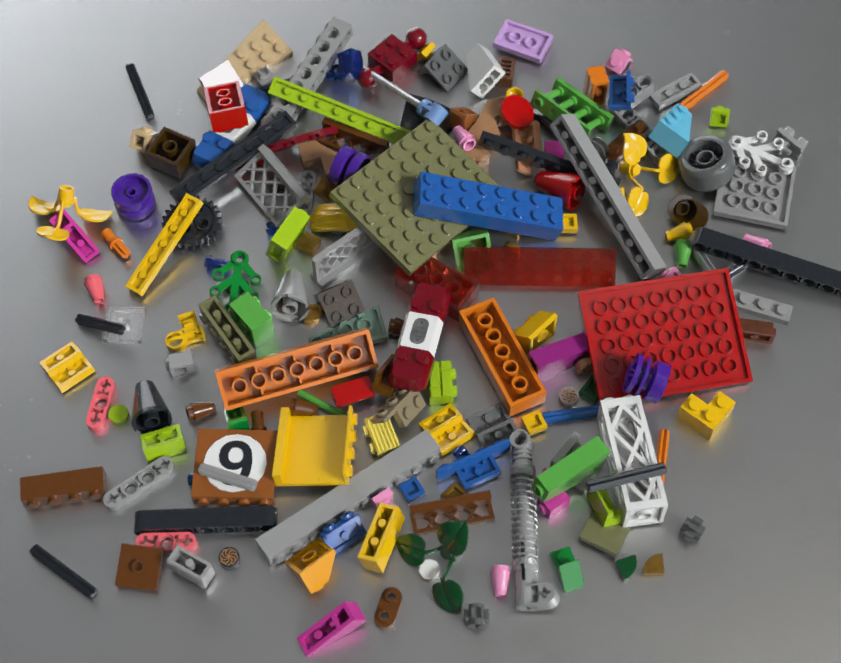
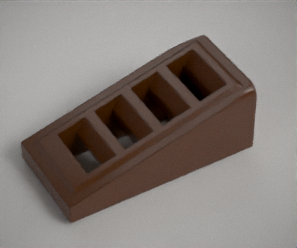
[494,57,516,88]

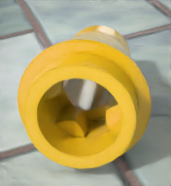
[664,222,694,242]

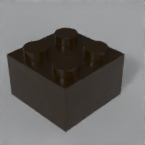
[145,127,197,179]

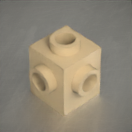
[129,126,158,153]

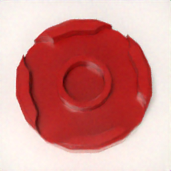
[499,94,534,130]

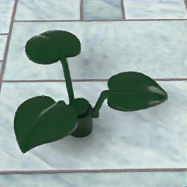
[396,520,468,614]

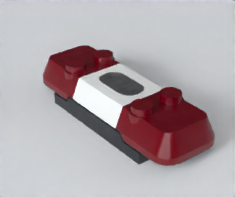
[388,283,451,392]

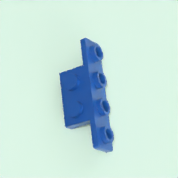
[435,439,511,491]

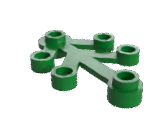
[209,250,261,318]

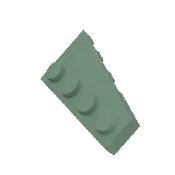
[308,304,388,344]

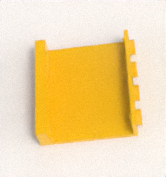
[272,405,358,486]

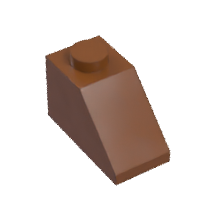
[449,107,479,131]

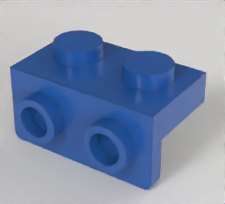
[609,70,635,111]
[319,511,367,555]

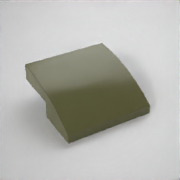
[578,509,631,558]

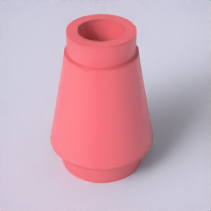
[84,274,105,304]

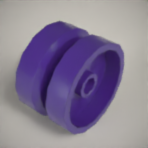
[329,145,371,186]
[111,173,156,221]

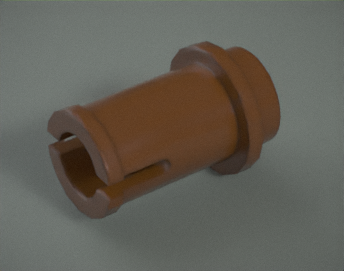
[251,410,267,430]

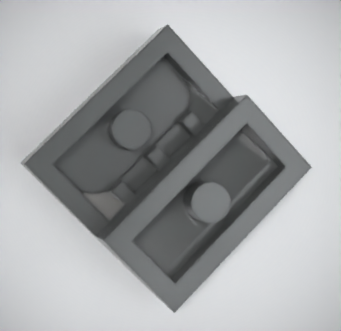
[466,401,518,448]

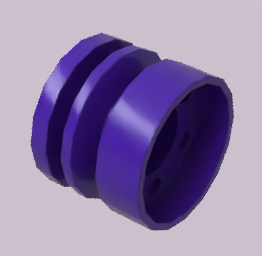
[623,353,671,404]

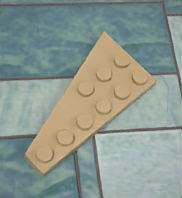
[197,19,293,105]

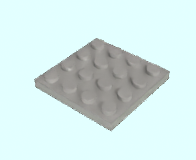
[712,154,796,230]

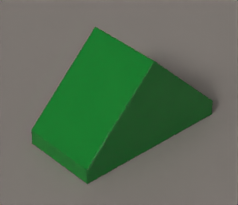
[224,406,250,430]

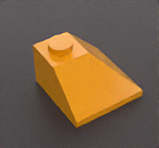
[284,538,336,594]

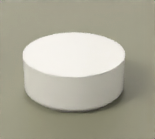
[419,559,440,582]

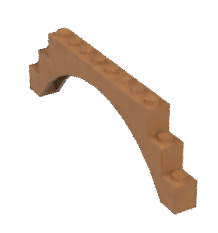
[298,96,508,180]

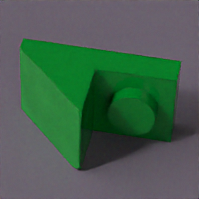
[549,546,584,593]

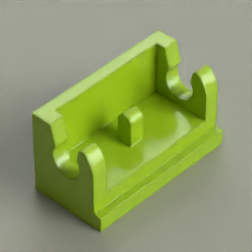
[140,424,187,463]
[586,489,623,528]

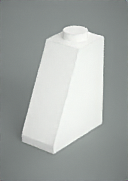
[467,43,505,99]

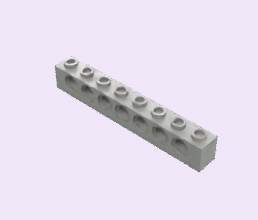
[260,17,353,141]

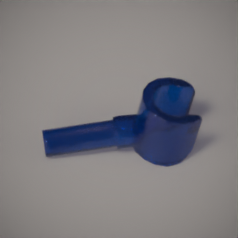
[265,222,279,236]
[453,445,470,459]

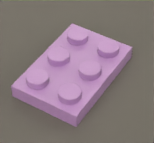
[493,19,554,64]

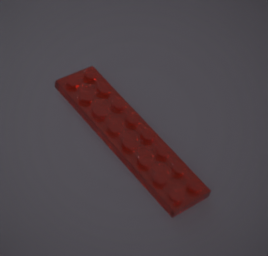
[464,246,617,287]

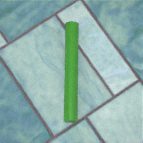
[297,389,347,415]

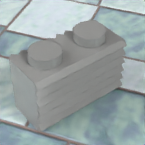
[166,545,215,589]

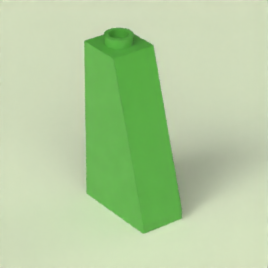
[531,436,611,503]

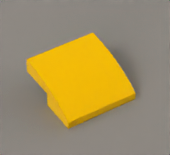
[39,341,95,393]
[418,403,475,457]

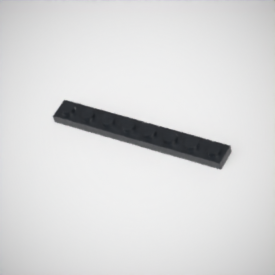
[169,110,297,205]
[478,130,621,186]

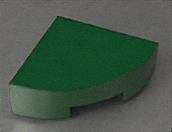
[615,554,637,582]

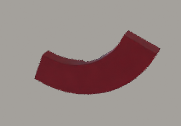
[268,126,338,153]

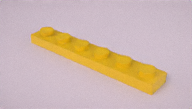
[125,193,204,296]

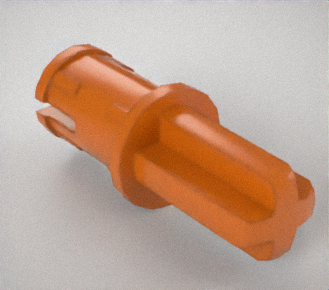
[101,228,131,259]

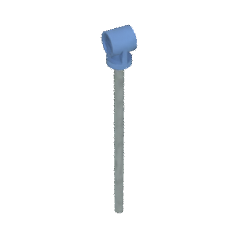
[339,52,448,126]

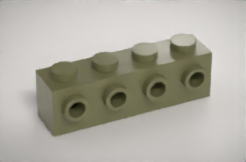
[198,295,257,365]

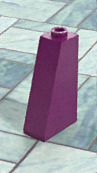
[528,332,590,383]

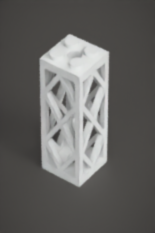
[596,395,668,527]

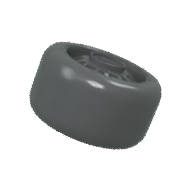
[678,135,736,192]

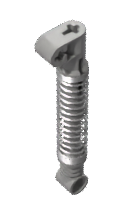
[509,429,560,612]

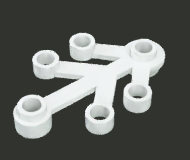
[728,131,794,176]

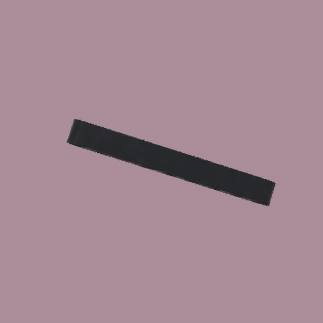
[691,227,841,298]

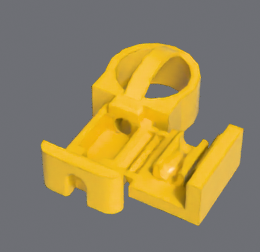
[165,310,207,353]

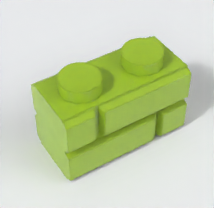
[428,361,457,405]

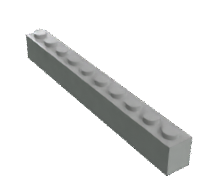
[549,114,667,280]
[255,429,441,566]

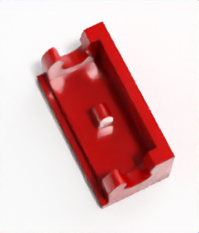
[331,375,375,409]

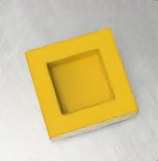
[417,42,436,62]
[561,214,578,233]
[521,410,548,436]

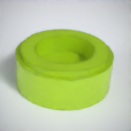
[108,404,130,425]

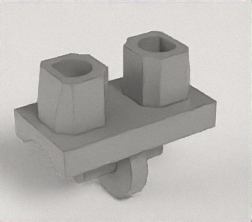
[773,126,808,160]

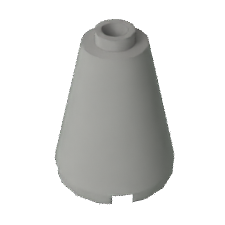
[271,269,309,322]

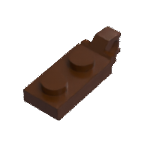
[605,120,649,163]

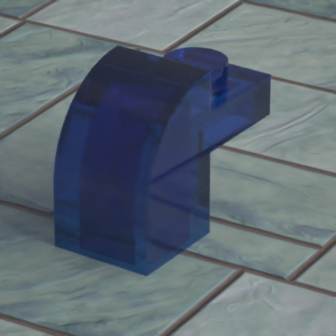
[326,48,363,83]

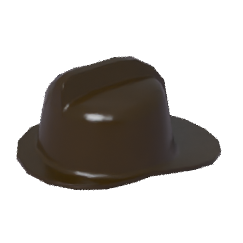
[667,194,709,231]

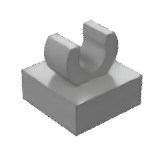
[252,65,275,86]

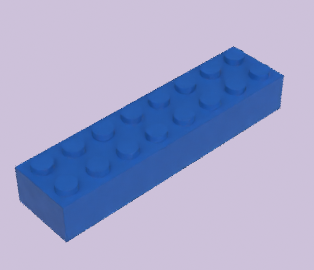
[413,171,563,241]

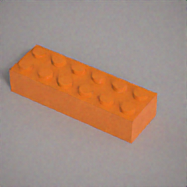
[458,297,546,417]

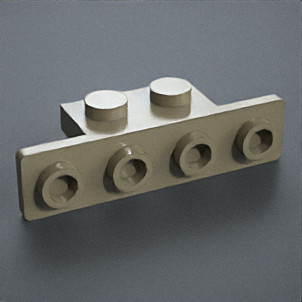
[370,389,426,428]

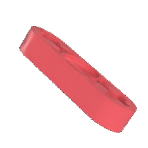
[86,376,116,432]
[135,532,197,554]

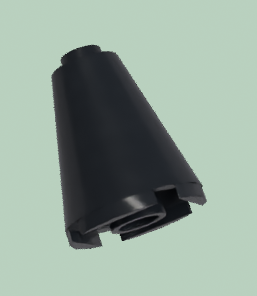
[131,380,172,434]

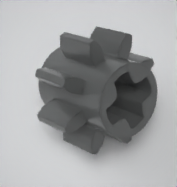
[680,516,706,542]
[464,603,489,629]

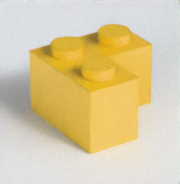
[677,391,736,440]

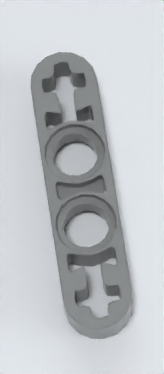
[103,456,175,511]

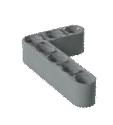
[608,74,668,165]

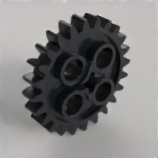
[162,196,223,250]

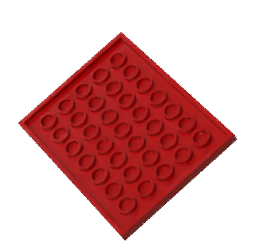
[577,268,753,405]

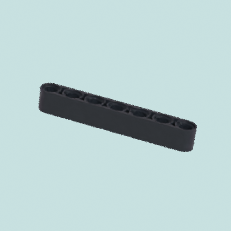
[134,506,277,536]

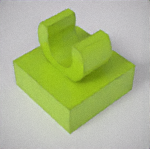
[709,106,730,127]

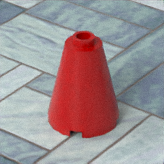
[534,171,586,210]

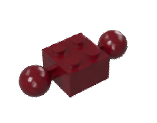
[357,27,427,90]

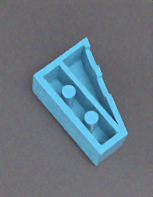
[648,104,692,158]

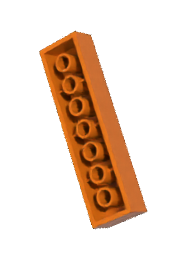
[214,327,379,411]

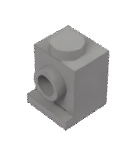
[165,347,196,378]

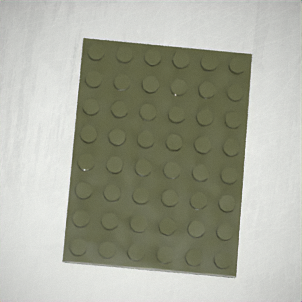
[329,119,499,276]

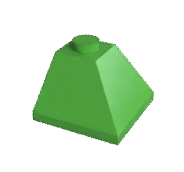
[452,228,495,276]

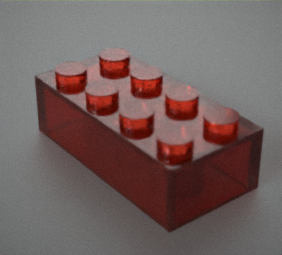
[394,257,479,321]

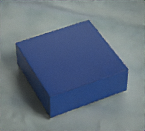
[398,476,426,504]

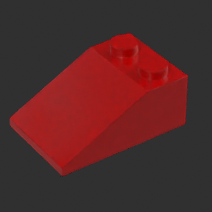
[204,80,249,133]

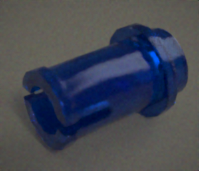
[204,255,229,270]

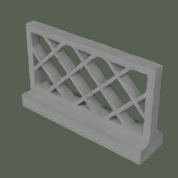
[234,144,312,227]
[310,226,380,290]

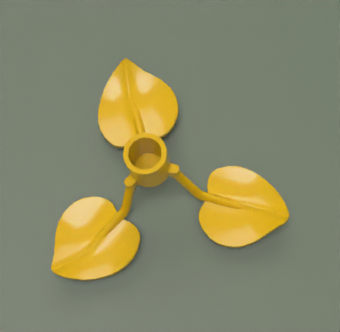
[619,133,679,217]
[28,185,113,241]

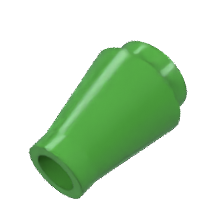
[674,239,692,268]

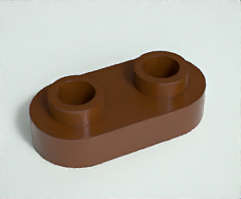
[374,587,402,630]

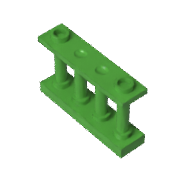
[530,77,614,137]

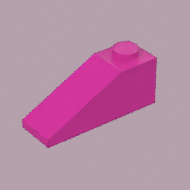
[49,209,100,263]
[297,601,367,656]

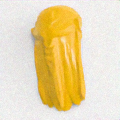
[309,203,358,233]

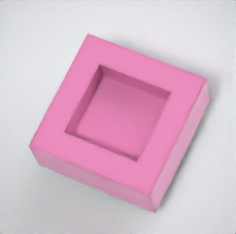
[371,487,393,511]

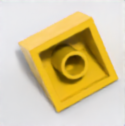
[513,311,558,357]

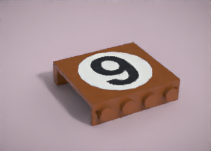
[191,429,278,507]

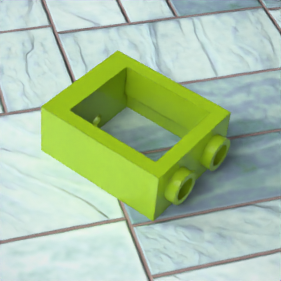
[266,206,311,265]

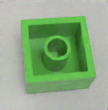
[229,291,274,349]

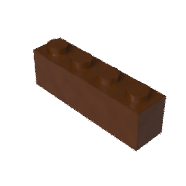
[20,466,107,509]

